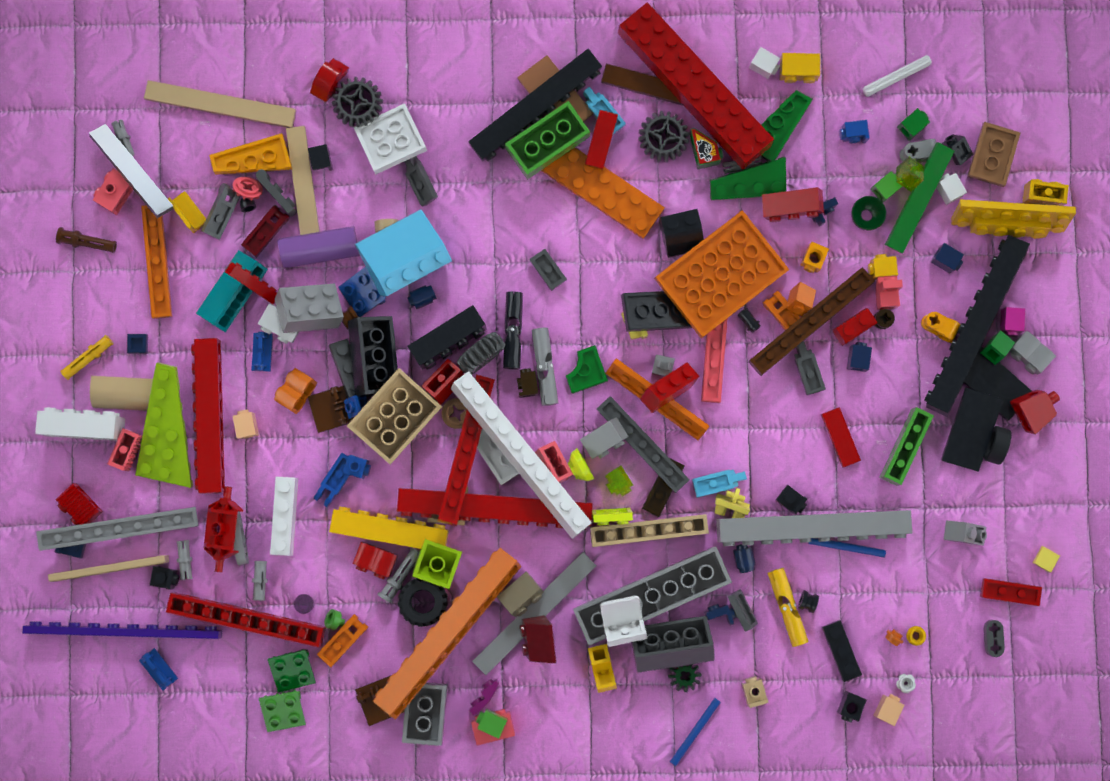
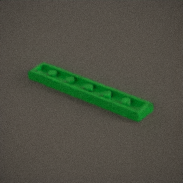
[885,142,954,254]

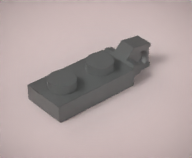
[404,156,438,207]
[794,341,826,396]

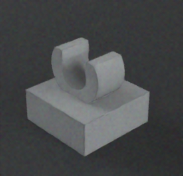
[652,354,675,377]

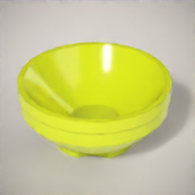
[567,448,594,482]

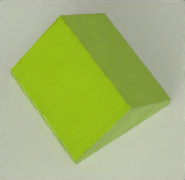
[412,539,462,589]

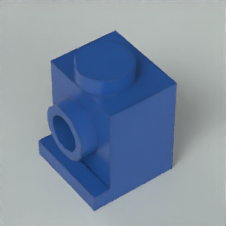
[839,120,870,144]

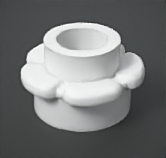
[896,674,916,693]

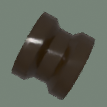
[874,309,895,330]

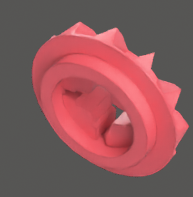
[232,177,263,201]

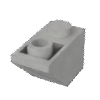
[944,520,987,546]

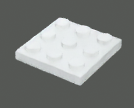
[353,104,427,175]

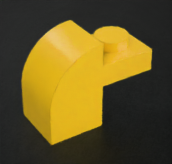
[588,644,617,693]

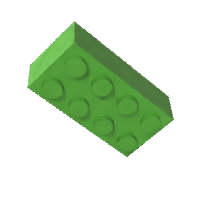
[505,101,590,180]

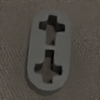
[984,620,1005,657]

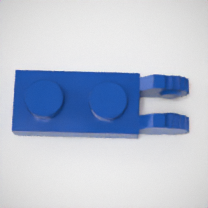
[314,453,350,507]

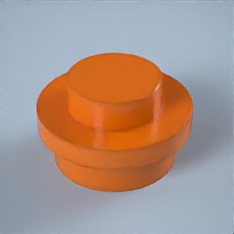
[885,629,904,646]

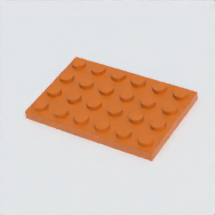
[654,210,789,338]

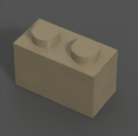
[497,572,544,617]

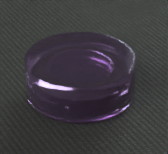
[294,594,314,614]

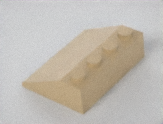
[347,368,442,465]

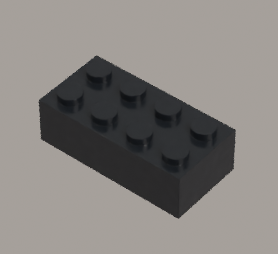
[407,305,487,370]
[348,316,398,397]

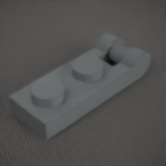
[256,169,297,217]
[201,183,240,240]

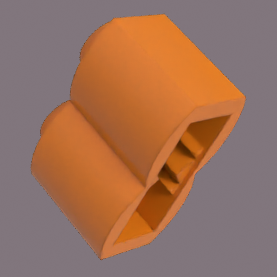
[274,368,318,414]

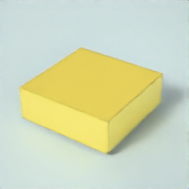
[1032,546,1060,573]

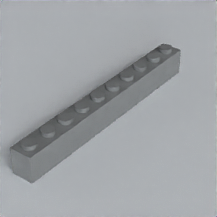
[716,510,912,546]

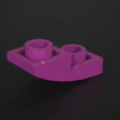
[469,679,499,716]

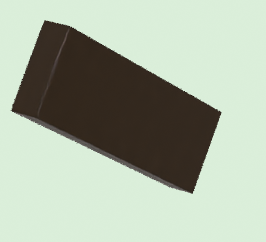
[642,458,685,517]

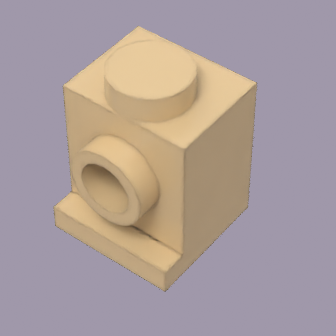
[741,676,769,708]

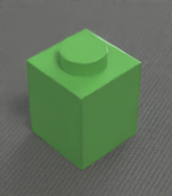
[871,171,903,203]
[476,708,508,739]

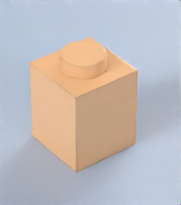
[232,410,259,440]
[873,694,904,726]

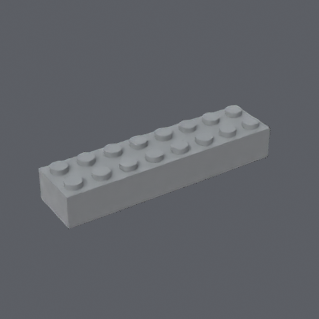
[573,546,732,646]

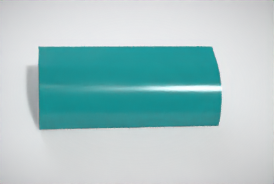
[196,250,268,333]

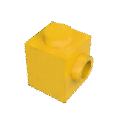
[867,254,898,280]

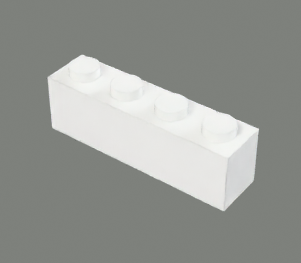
[270,477,298,556]

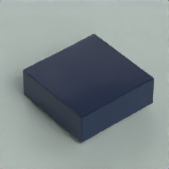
[127,334,148,354]

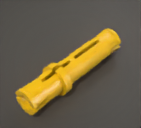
[60,335,114,380]

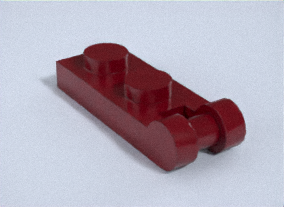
[241,205,290,258]

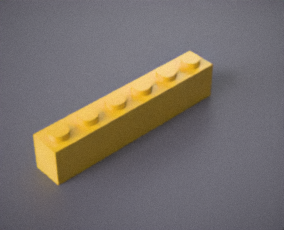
[329,506,449,549]

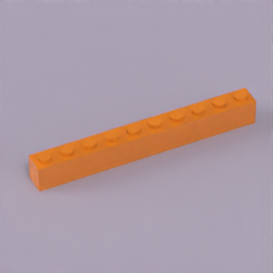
[373,548,521,720]

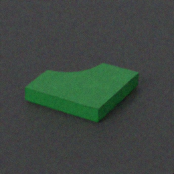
[566,345,608,394]

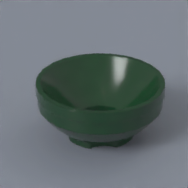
[851,196,886,231]

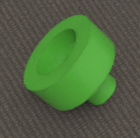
[324,609,345,630]

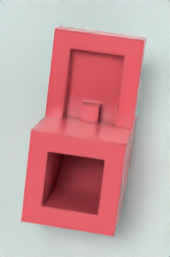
[876,276,903,310]

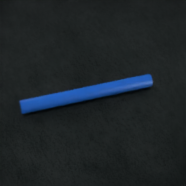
[808,538,886,558]
[670,698,721,766]

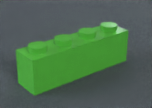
[879,407,934,486]

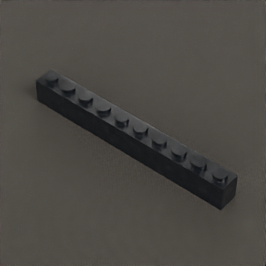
[924,235,1030,417]

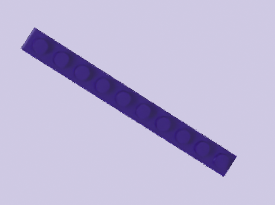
[22,621,222,639]

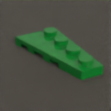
[760,90,813,162]
[710,156,787,200]

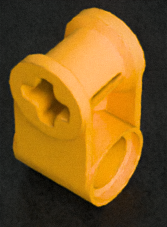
[921,312,961,343]

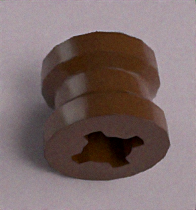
[342,306,358,330]

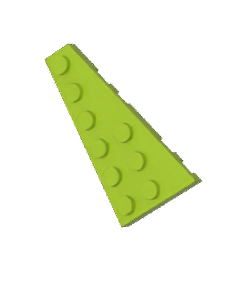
[135,362,193,488]

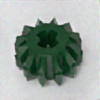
[668,664,701,692]

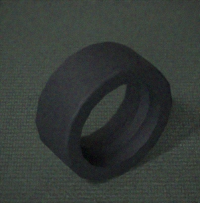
[984,426,1012,465]

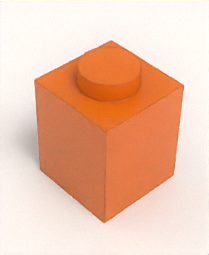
[786,282,816,316]

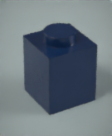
[930,243,964,274]
[847,342,872,372]

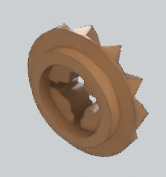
[442,398,467,429]

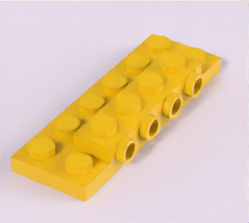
[951,199,1076,239]

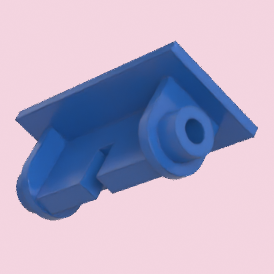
[251,332,273,372]
[139,648,178,691]

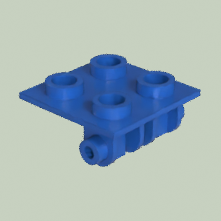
[339,267,386,317]

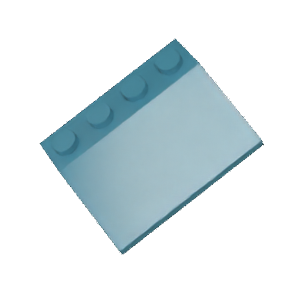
[355,209,452,296]

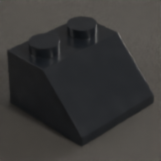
[659,209,704,258]

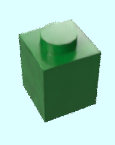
[897,108,930,141]
[980,330,1015,365]

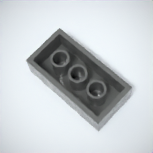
[631,616,715,673]

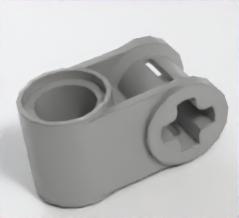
[899,139,936,163]

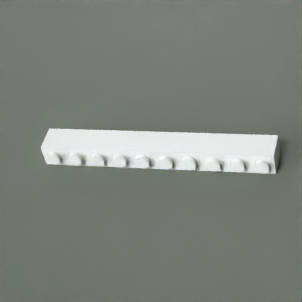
[451,371,592,539]

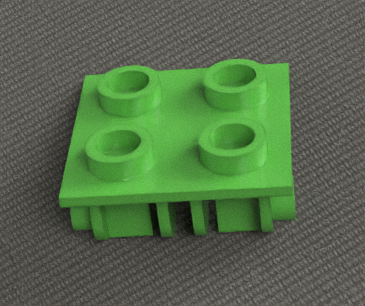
[259,690,306,732]

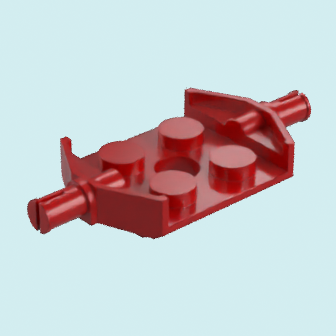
[204,486,243,572]

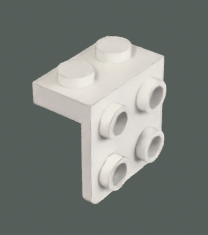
[600,596,647,647]

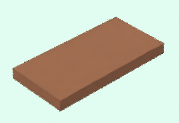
[517,55,593,122]

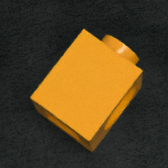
[800,241,829,273]

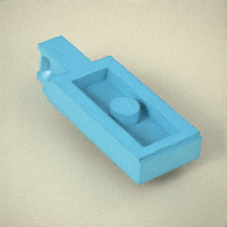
[583,87,626,134]
[692,470,747,498]

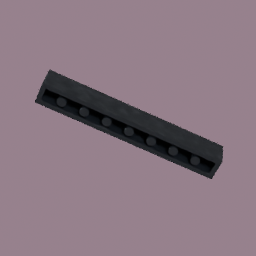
[468,48,602,162]

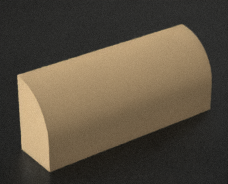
[90,376,153,411]

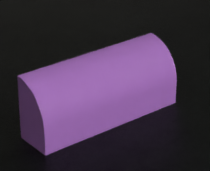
[277,226,360,269]

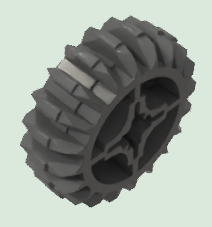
[332,76,383,127]
[638,111,689,162]
[457,332,505,375]

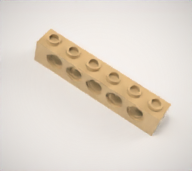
[590,514,709,547]

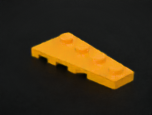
[209,133,293,175]

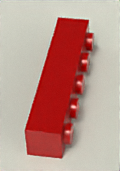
[225,262,277,304]

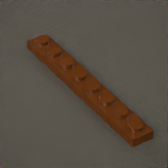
[749,267,875,376]

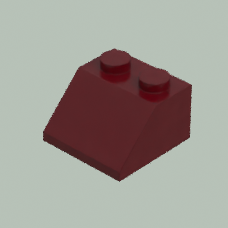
[519,615,556,663]

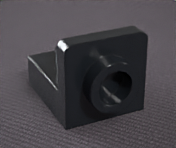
[942,134,973,166]
[775,485,808,514]
[150,566,179,590]

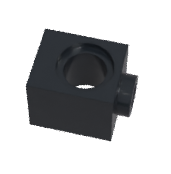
[837,691,867,723]

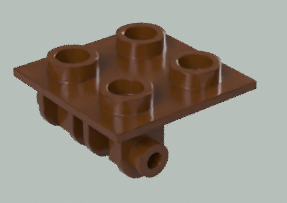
[308,386,353,433]
[355,675,405,726]

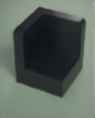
[308,144,333,171]

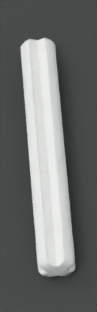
[863,55,932,97]

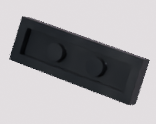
[822,620,862,682]

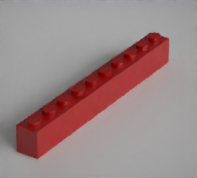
[397,488,593,530]

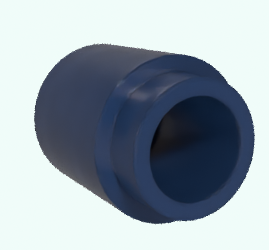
[407,285,437,310]
[733,544,756,573]

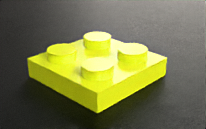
[592,508,633,525]

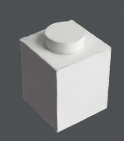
[749,47,780,79]
[936,173,967,205]

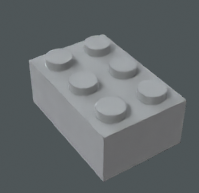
[275,283,344,333]
[402,682,448,746]

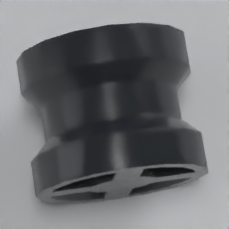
[798,590,819,613]

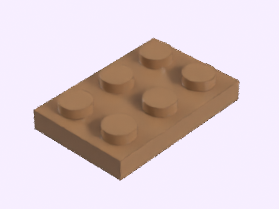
[967,122,1021,187]

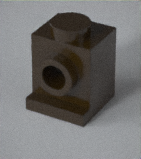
[517,368,538,398]

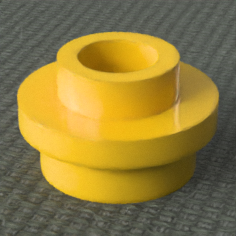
[906,626,926,646]

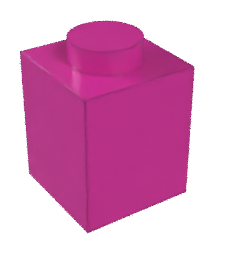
[1000,307,1025,336]

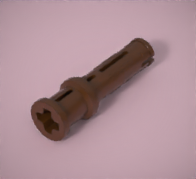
[56,227,117,253]

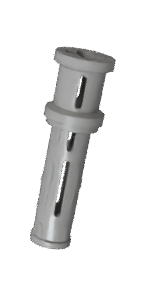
[377,548,420,604]

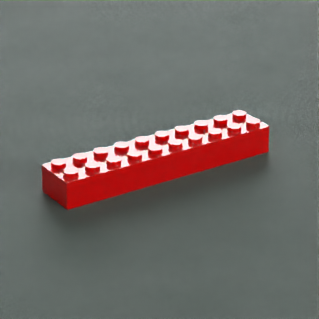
[618,2,774,170]

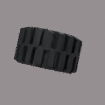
[398,578,448,627]

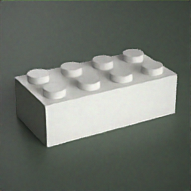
[35,407,125,441]

